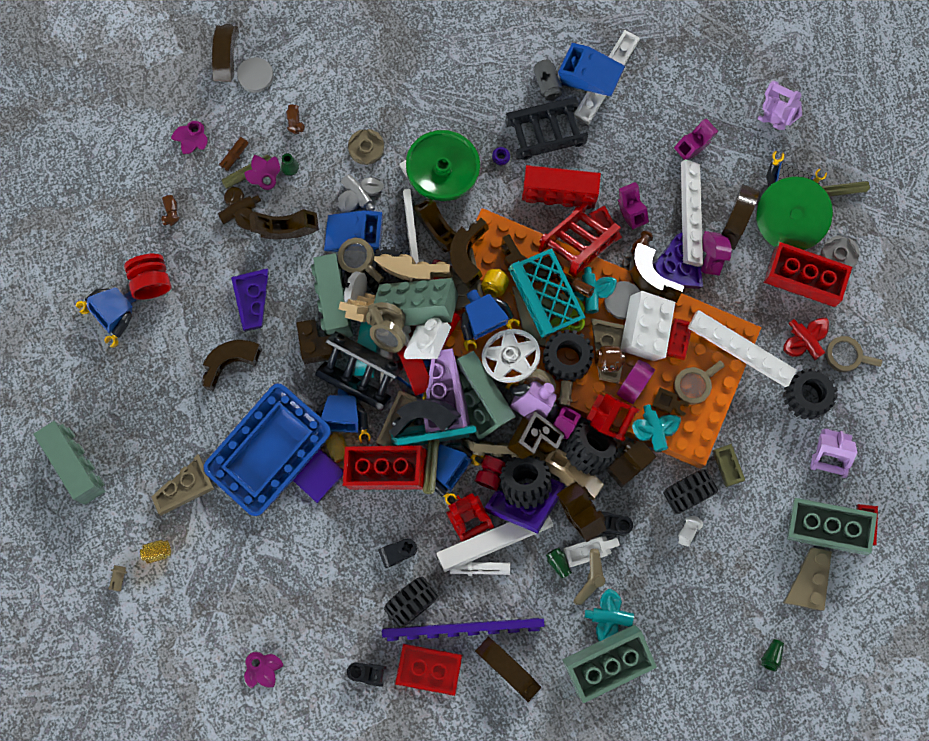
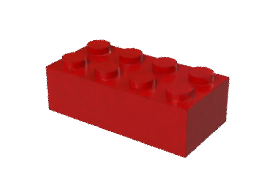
[522,165,601,209]
[763,242,852,307]
[342,446,427,490]

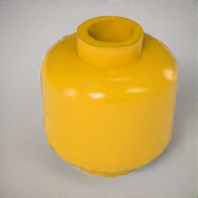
[481,269,509,297]

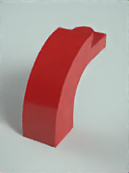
[396,345,430,396]

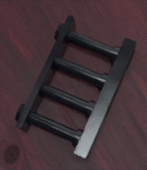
[505,96,588,160]
[315,331,403,411]

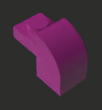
[674,118,718,160]
[618,182,649,230]
[701,231,732,276]
[616,359,656,405]
[553,405,581,440]

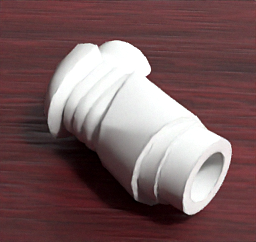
[678,516,703,547]

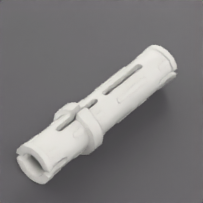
[450,561,510,576]

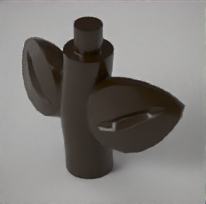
[217,186,261,230]

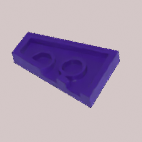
[231,268,269,332]

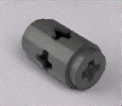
[534,59,563,101]

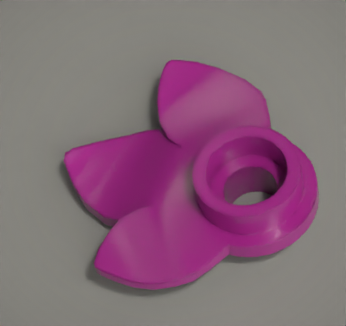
[171,121,208,154]
[244,155,280,190]
[244,652,283,688]

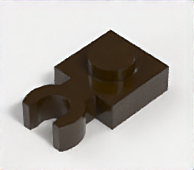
[652,387,690,417]

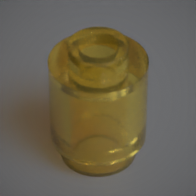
[325,432,348,463]
[140,539,171,564]

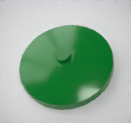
[406,130,480,201]
[756,176,833,250]

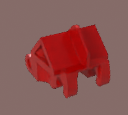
[587,393,640,441]
[446,493,494,542]

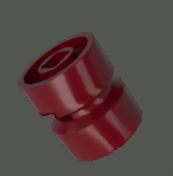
[474,455,506,491]

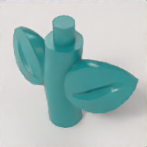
[563,267,617,314]
[632,404,681,452]
[584,589,634,641]

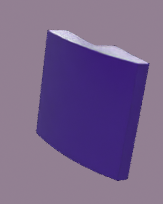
[293,449,343,503]

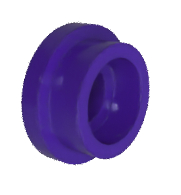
[492,147,510,165]

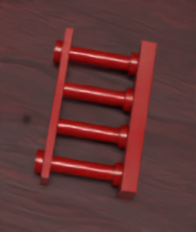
[538,203,621,277]

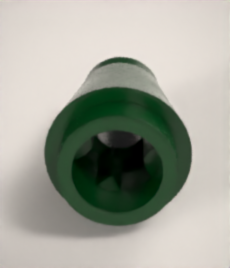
[281,153,299,176]
[546,547,572,578]
[761,639,784,672]

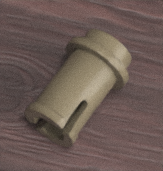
[557,381,573,406]
[108,565,127,591]

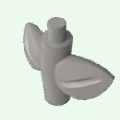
[338,174,384,213]

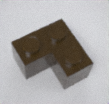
[296,319,342,365]
[507,411,565,459]
[606,440,656,488]
[556,482,607,542]

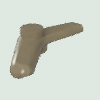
[574,549,605,605]

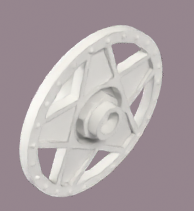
[482,329,540,383]

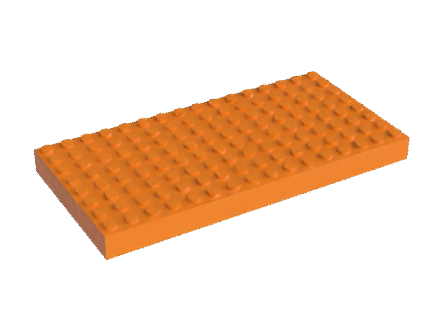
[442,208,762,469]

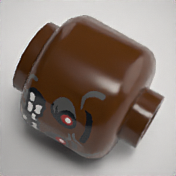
[595,346,625,372]

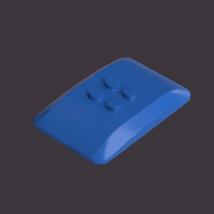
[204,383,331,516]

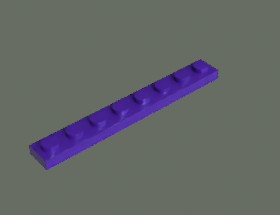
[382,618,545,641]

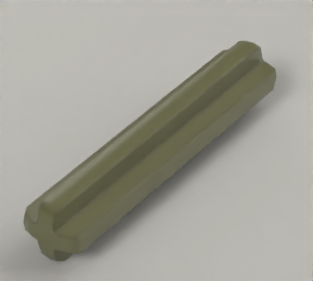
[221,155,271,189]
[822,181,870,197]
[423,439,439,494]

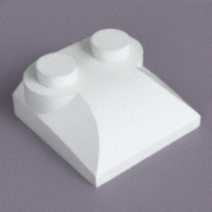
[404,318,451,359]

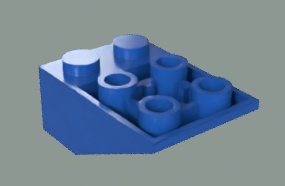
[558,43,625,97]
[324,210,383,254]

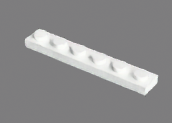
[681,159,703,267]
[688,310,796,387]

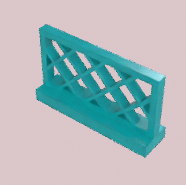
[508,248,586,338]
[389,424,476,446]

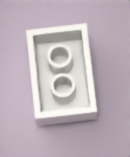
[620,291,675,361]

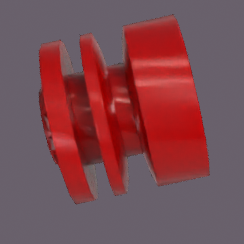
[124,253,172,300]

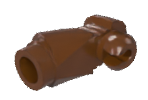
[286,104,305,134]
[161,195,180,226]
[631,231,653,254]

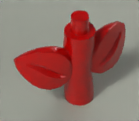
[783,318,829,361]

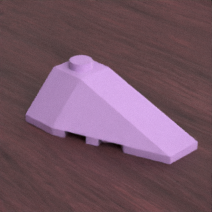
[424,348,470,432]

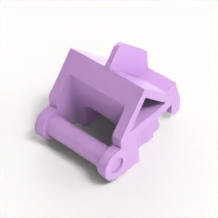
[758,81,802,130]
[810,429,857,478]

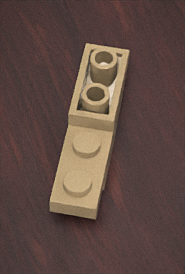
[374,254,453,282]
[339,293,376,322]
[532,449,604,500]

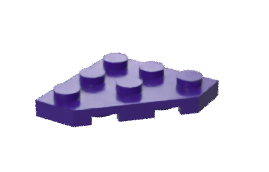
[653,233,703,289]
[485,479,565,534]

